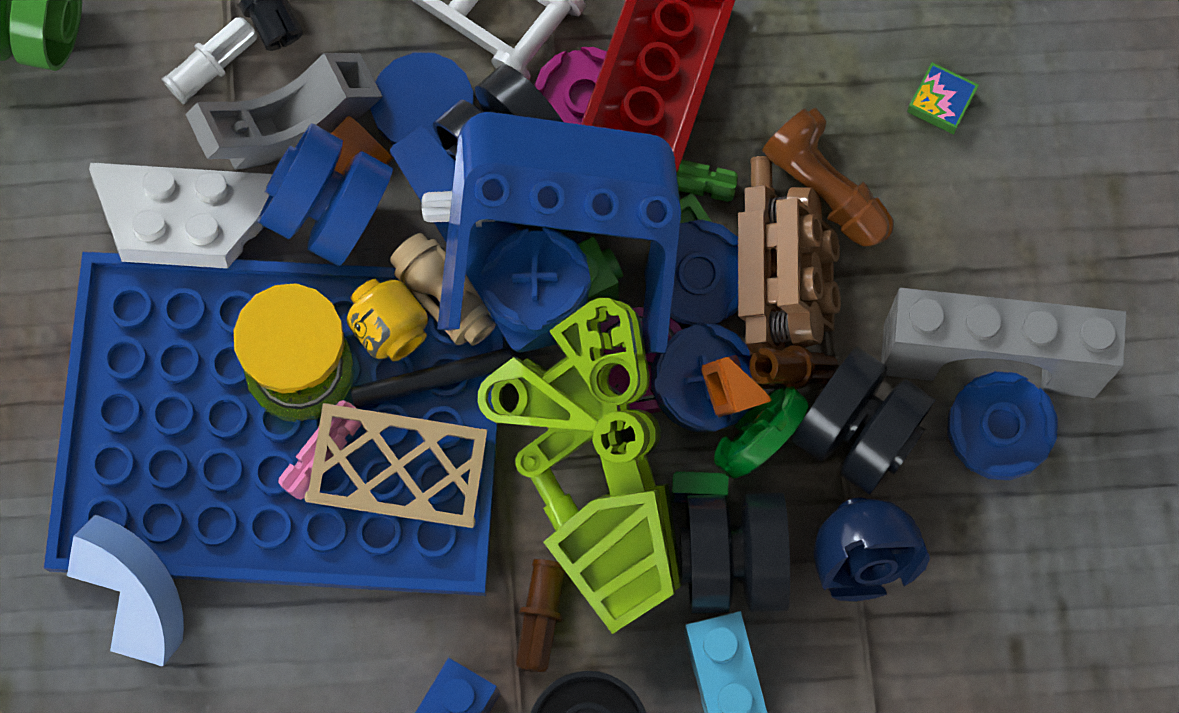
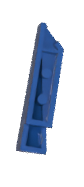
[390,125,557,352]

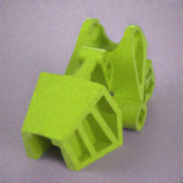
[477,298,682,634]

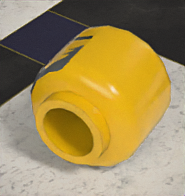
[346,279,428,361]

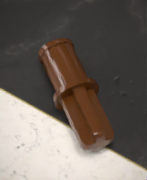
[749,346,839,389]
[516,559,565,673]

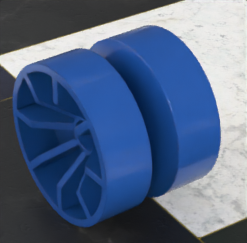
[257,123,393,267]

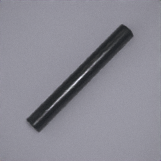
[350,347,512,408]

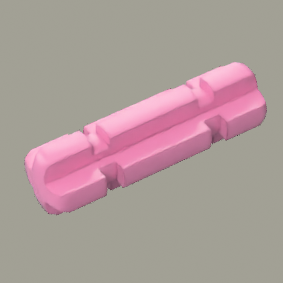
[278,400,362,500]

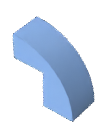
[67,515,184,666]

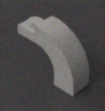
[185,53,383,169]

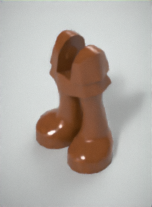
[762,107,894,246]

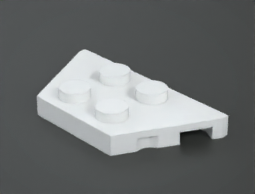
[89,163,273,268]

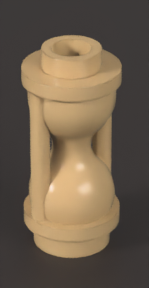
[390,233,496,346]

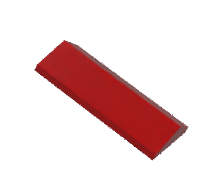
[580,0,735,173]

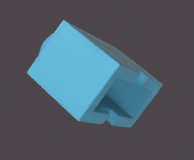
[684,611,767,713]

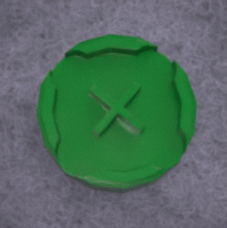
[714,386,809,479]

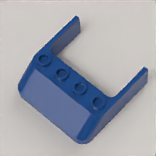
[437,112,681,354]

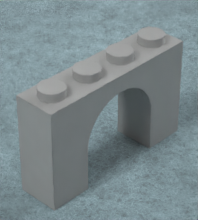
[881,288,1126,398]

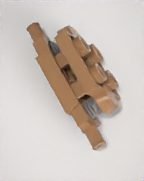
[738,156,841,389]

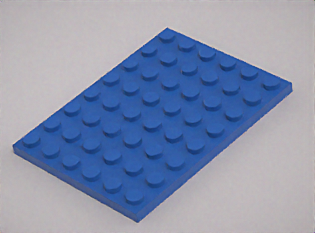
[44,252,504,596]

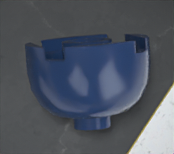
[813,497,930,602]

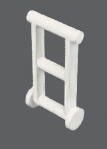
[412,0,586,80]

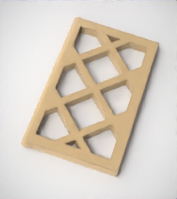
[305,403,487,528]

